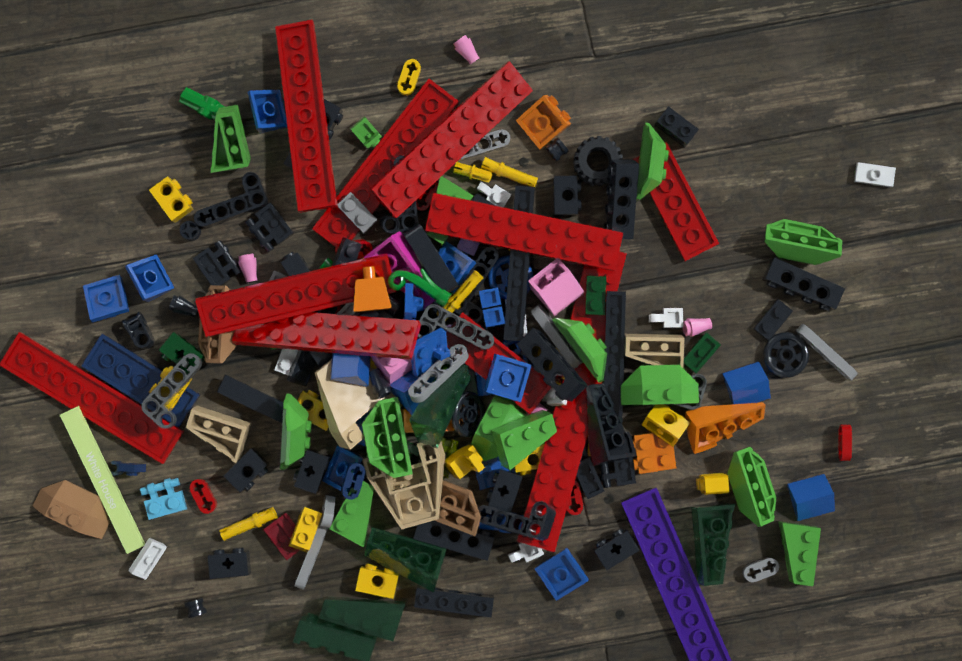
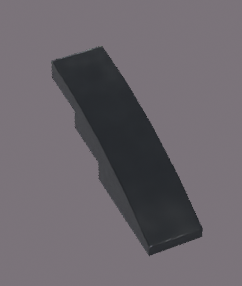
[216,374,284,423]
[576,447,605,499]

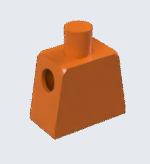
[354,266,392,313]

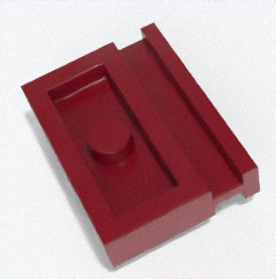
[263,513,300,561]

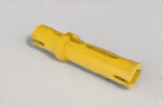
[481,157,538,187]
[436,270,484,321]
[219,507,278,541]

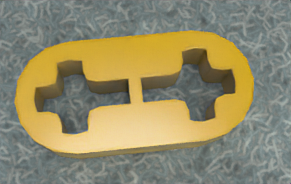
[398,59,421,96]

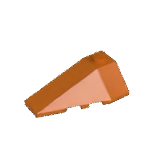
[685,402,765,454]

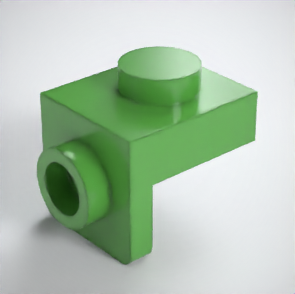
[350,116,382,149]

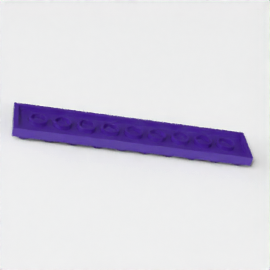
[621,487,731,661]

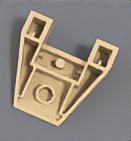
[315,359,403,450]
[362,437,445,529]

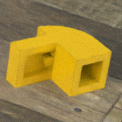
[444,445,485,479]

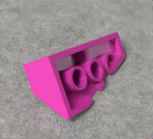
[364,231,435,309]

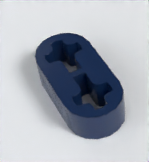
[341,462,365,500]

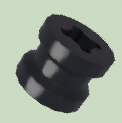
[545,137,569,162]
[180,221,201,241]
[184,597,207,618]

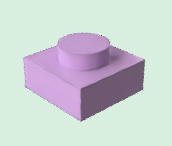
[457,239,480,256]

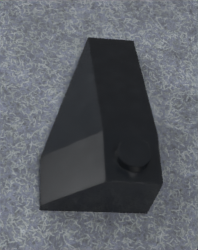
[586,383,637,466]

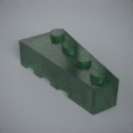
[409,361,470,448]
[691,503,735,586]
[364,527,446,593]
[319,596,406,642]
[293,613,377,661]

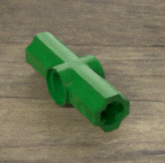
[179,87,225,120]

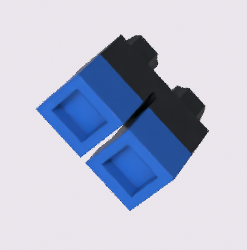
[479,287,505,327]

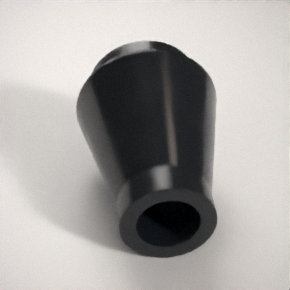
[168,295,198,317]
[369,368,392,399]

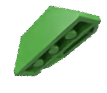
[636,123,669,202]
[765,219,842,265]
[552,318,607,383]
[621,365,699,405]
[280,393,312,470]
[471,395,527,462]
[361,397,413,478]
[727,447,776,527]

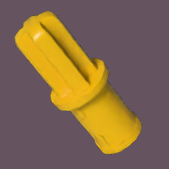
[453,161,492,183]

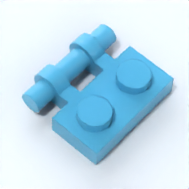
[140,478,187,520]

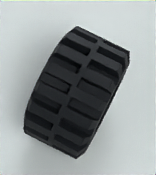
[573,136,623,187]

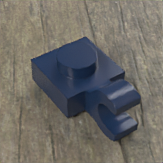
[111,461,146,476]

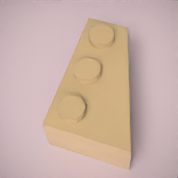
[624,334,684,368]
[186,406,251,463]

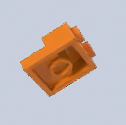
[516,95,571,150]
[632,433,676,474]

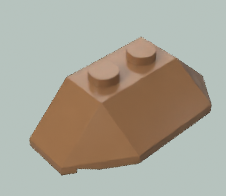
[198,285,237,363]
[33,480,111,539]
[435,480,481,536]

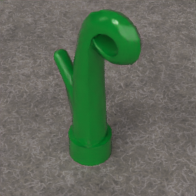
[388,269,452,307]

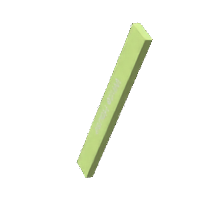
[60,406,145,554]

